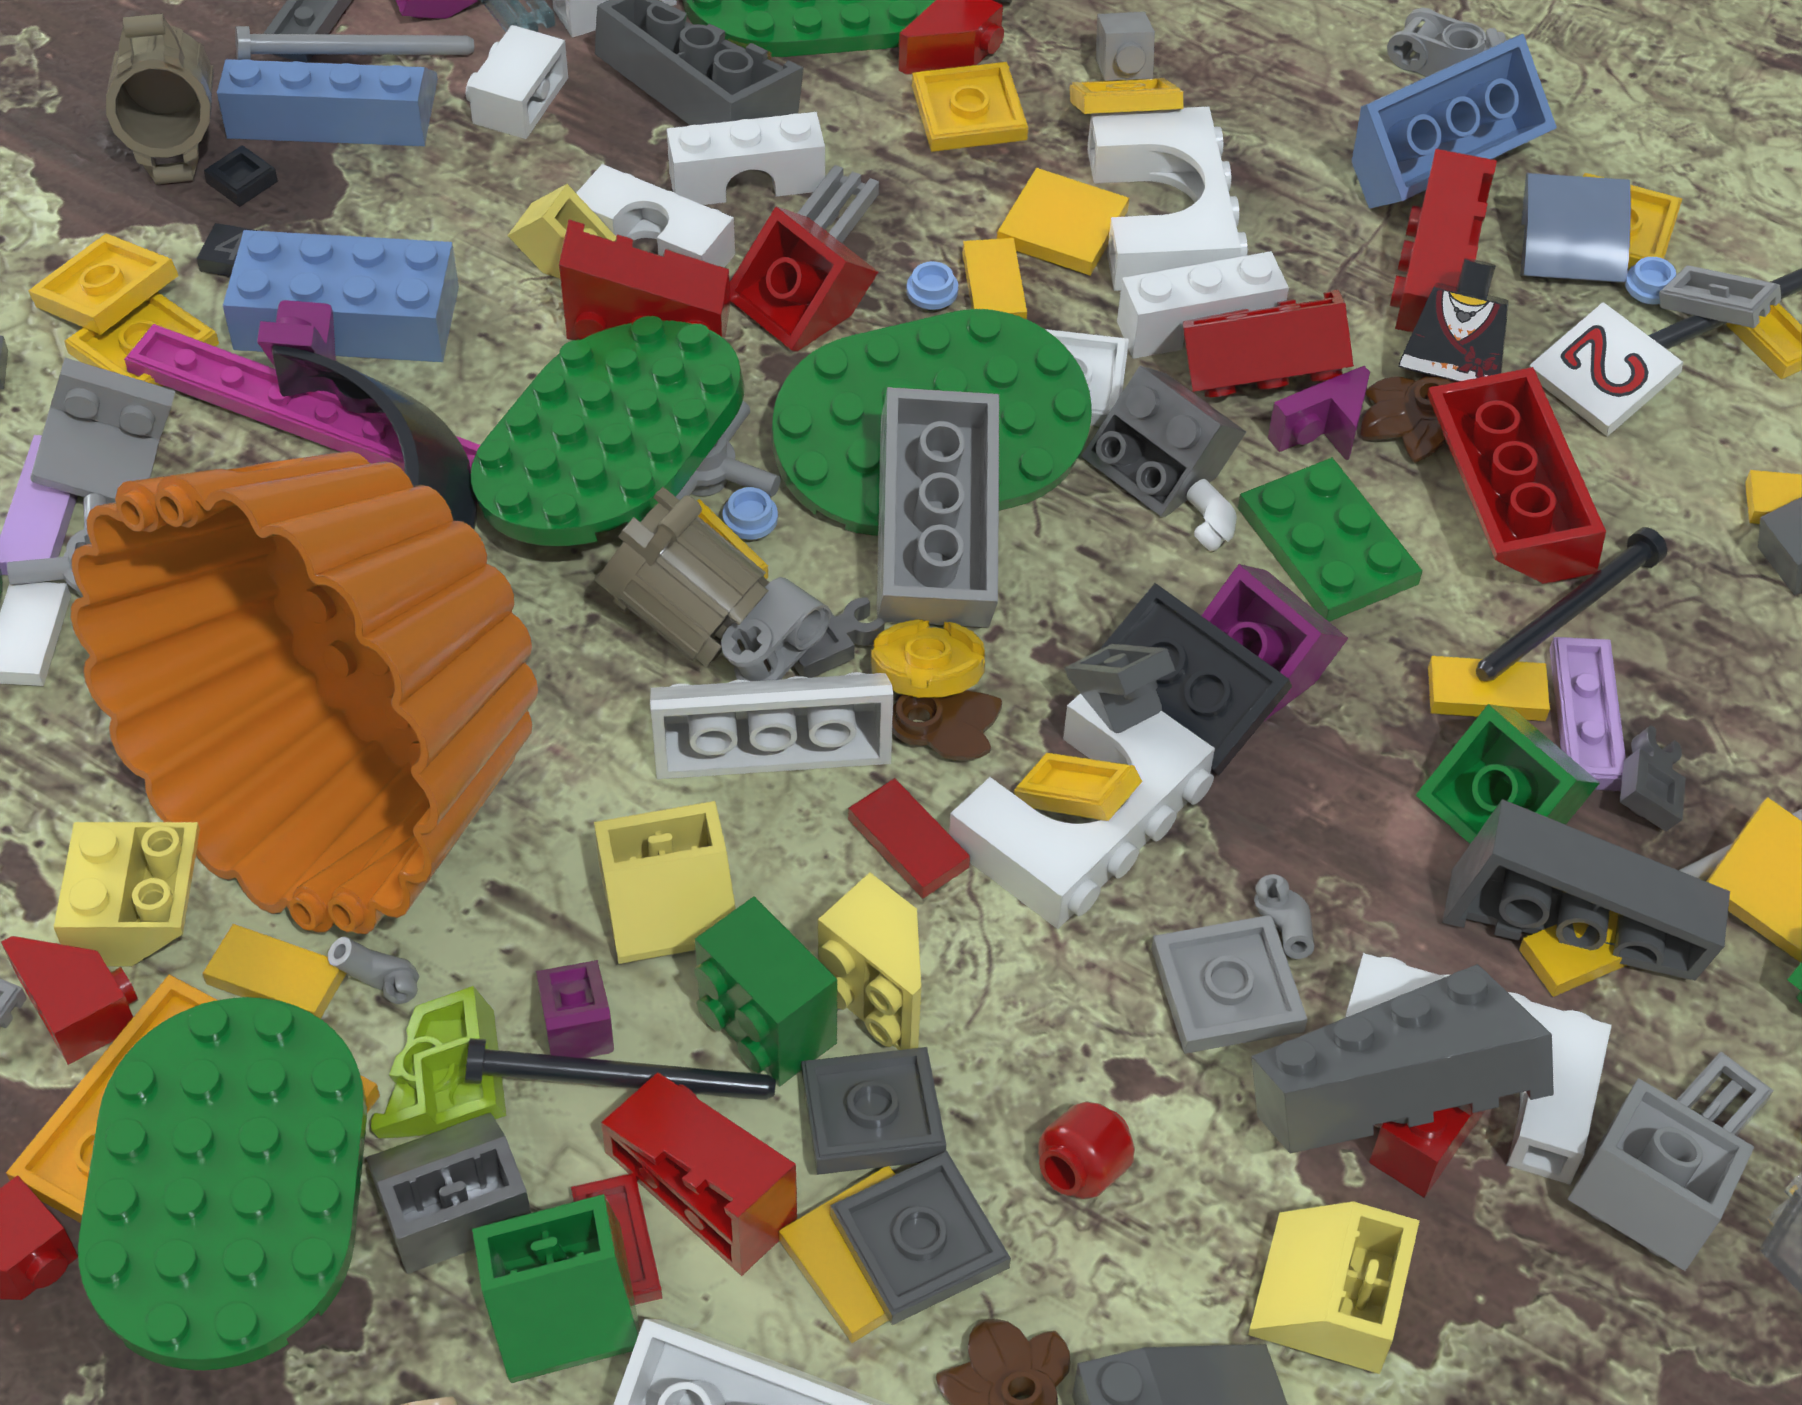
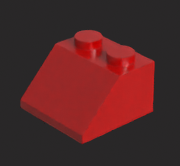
[730,206,879,352]

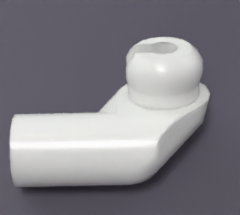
[1186,479,1237,551]

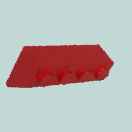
[1427,367,1606,584]

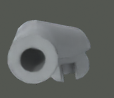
[1254,874,1314,959]
[328,937,419,1004]

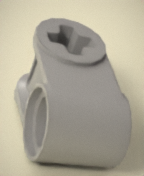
[1387,7,1486,76]
[721,577,831,681]

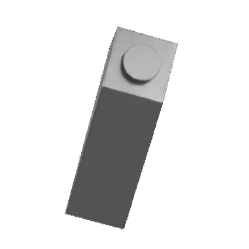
[1072,1344,1288,1405]

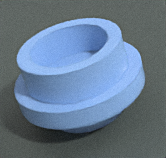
[1625,257,1676,305]
[907,261,958,310]
[722,487,778,540]

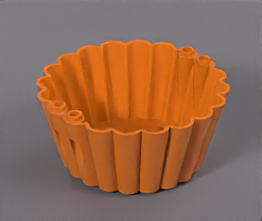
[71,451,538,934]

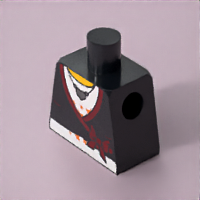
[1398,258,1509,382]

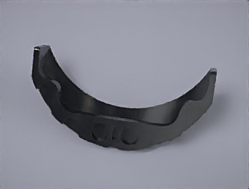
[271,345,477,530]

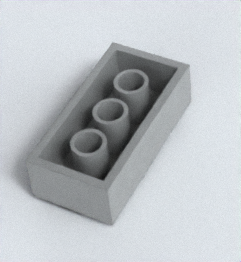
[877,387,999,627]

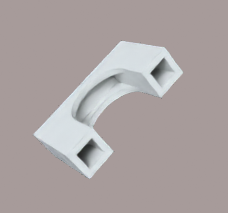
[1087,107,1247,291]
[949,693,1215,929]
[1345,953,1612,1184]

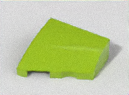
[371,986,507,1139]

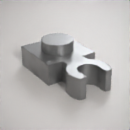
[794,597,885,678]
[1620,725,1686,831]

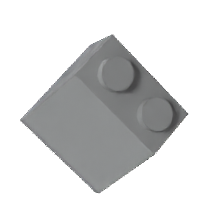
[1568,1078,1754,1271]

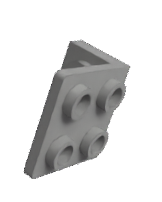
[30,358,175,504]

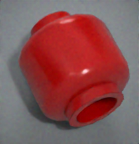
[1038,1101,1135,1200]

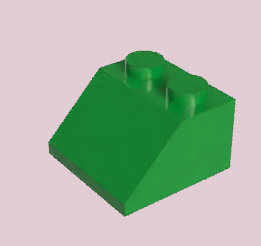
[1415,704,1600,844]

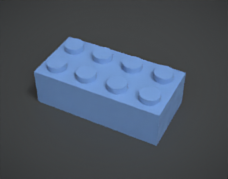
[223,230,459,362]

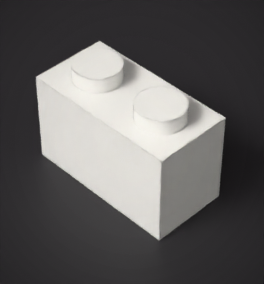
[466,25,569,139]

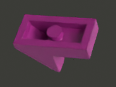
[257,300,336,367]
[1268,365,1370,460]
[536,960,614,1058]

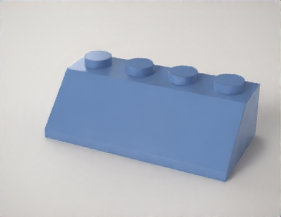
[1352,34,1557,209]
[217,59,438,146]

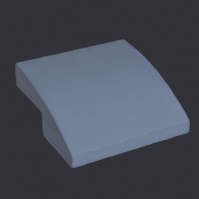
[1520,173,1631,282]

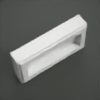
[0,582,71,686]

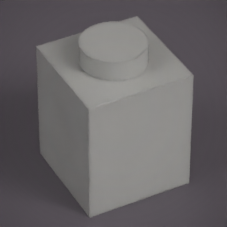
[1096,12,1155,81]

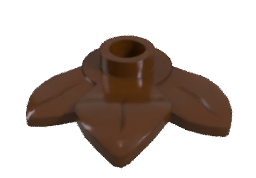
[1360,376,1452,463]
[892,690,1002,760]
[936,1319,1071,1405]

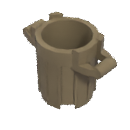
[106,13,214,185]
[594,487,770,667]

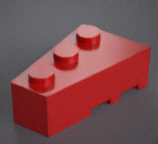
[1389,149,1497,333]
[559,219,730,340]
[1183,290,1354,398]
[601,1072,797,1276]

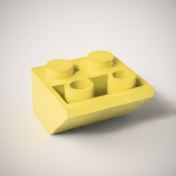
[594,801,736,964]
[54,822,200,966]
[818,872,921,1050]
[1248,1201,1420,1374]

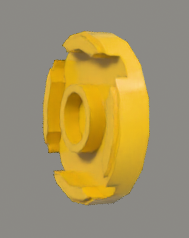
[871,619,985,698]

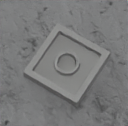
[1151,915,1307,1054]

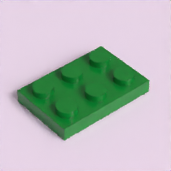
[1237,457,1423,622]

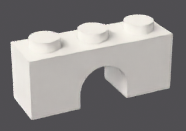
[667,112,825,205]
[576,164,735,268]
[1117,251,1289,359]

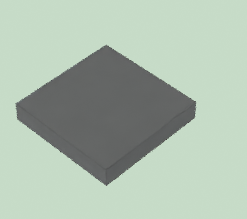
[801,1047,946,1175]
[830,1151,1011,1325]

